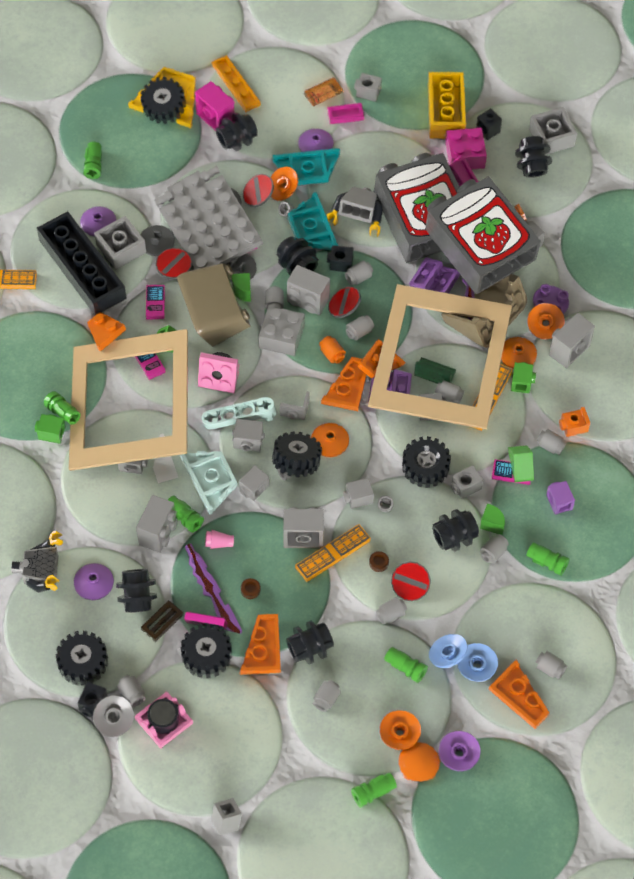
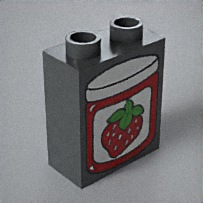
[374,153,459,263]
[425,176,541,295]

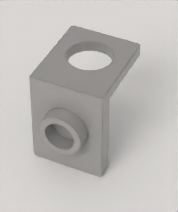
[280,391,310,420]

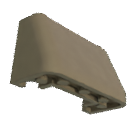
[177,263,251,347]
[441,274,527,348]

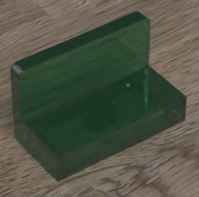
[414,357,456,384]

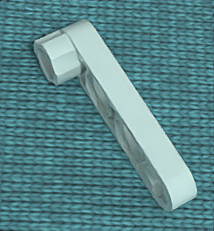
[201,397,277,430]

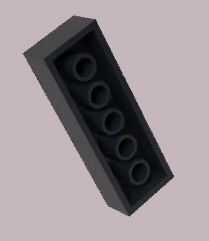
[37,211,127,315]

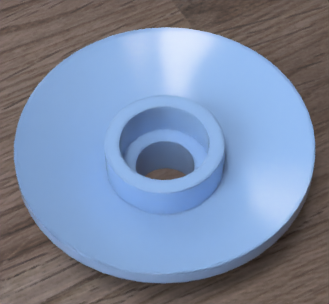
[429,634,468,668]
[457,643,498,682]

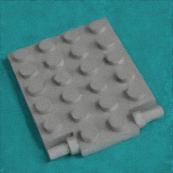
[154,166,263,270]

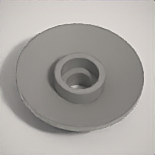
[93,695,134,737]

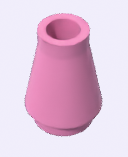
[205,530,234,549]

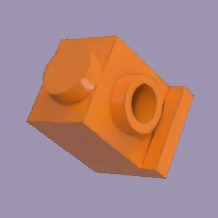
[559,407,590,437]

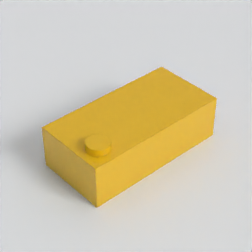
[428,72,466,139]

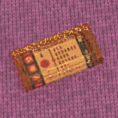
[304,77,343,106]

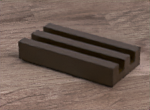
[141,600,183,642]

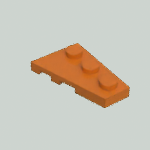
[321,357,367,411]
[240,614,281,675]
[489,660,549,729]

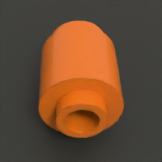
[319,336,346,364]

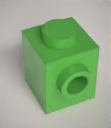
[511,362,536,394]
[35,414,66,444]

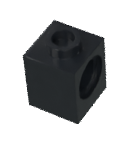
[476,108,502,140]
[327,245,354,272]
[77,681,108,717]

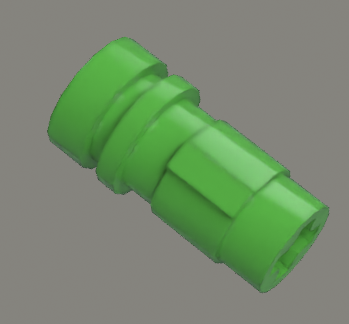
[83,142,102,179]
[44,391,80,425]
[168,496,204,533]
[526,542,570,576]
[384,647,428,683]
[351,773,397,808]

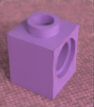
[546,481,575,515]

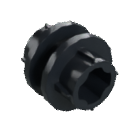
[216,112,258,151]
[515,136,553,178]
[276,236,319,275]
[432,509,479,552]
[116,569,157,613]
[286,620,334,665]

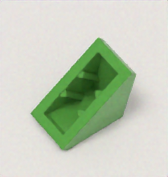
[508,445,534,482]

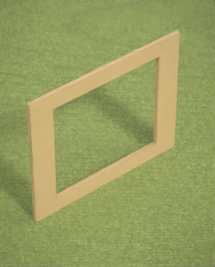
[368,284,512,430]
[69,329,188,471]

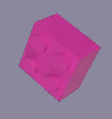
[195,81,235,131]
[445,128,487,170]

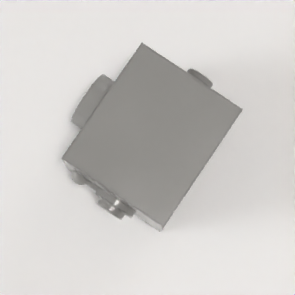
[232,419,265,451]

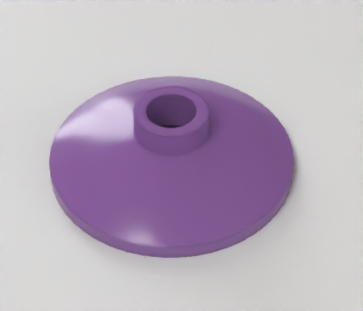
[298,129,333,152]
[80,206,116,237]
[74,563,114,600]
[439,731,481,771]

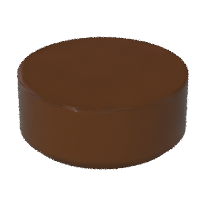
[369,551,389,572]
[241,578,261,599]

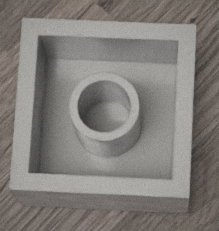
[529,107,577,155]
[94,216,146,270]
[287,265,330,315]
[259,306,305,356]
[549,313,595,369]
[136,495,178,553]
[283,507,324,548]

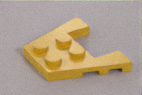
[128,67,196,128]

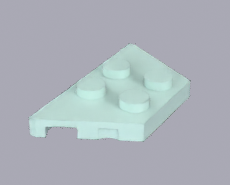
[180,451,237,515]

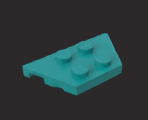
[272,148,340,186]
[287,192,338,250]

